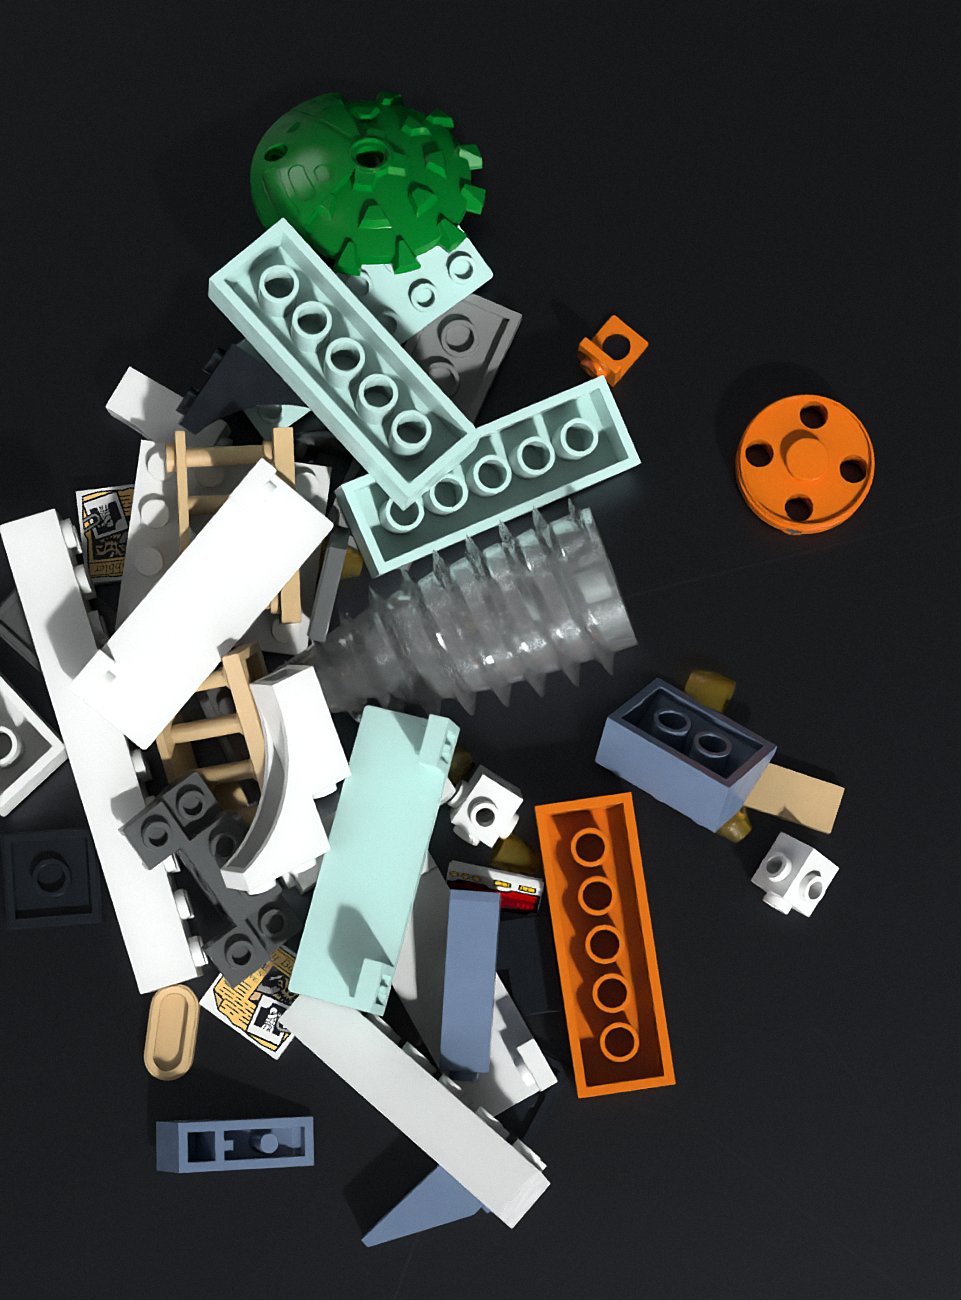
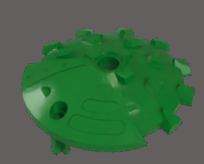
[250,91,486,276]

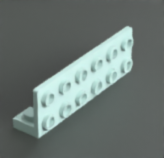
[236,225,493,440]
[288,705,460,1016]

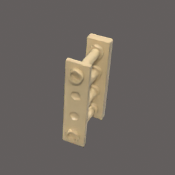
[165,427,302,624]
[156,641,268,827]

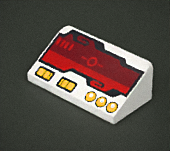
[446,860,544,917]

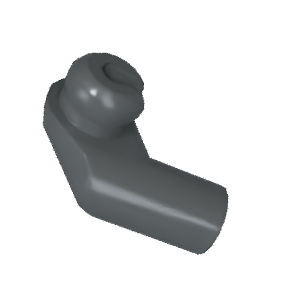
[293,429,349,464]

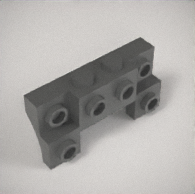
[118,770,304,989]

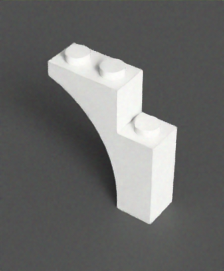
[105,367,233,447]
[220,665,352,895]

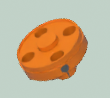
[735,395,875,535]

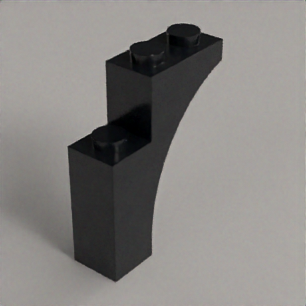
[176,343,309,435]

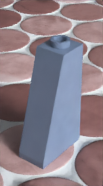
[439,889,502,1082]

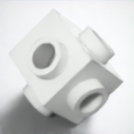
[447,764,523,848]
[751,832,839,917]

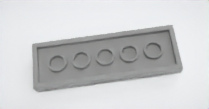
[326,293,522,573]

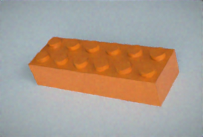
[534,792,676,1099]

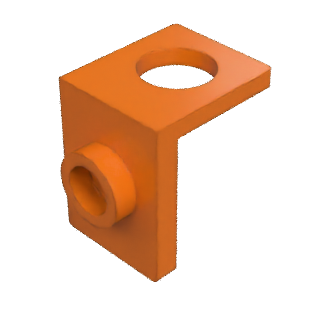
[577,315,648,387]

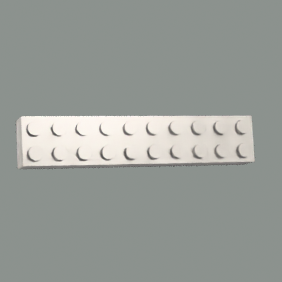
[0,508,209,994]

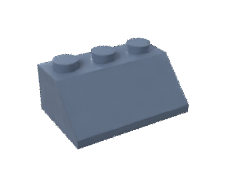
[595,677,777,833]

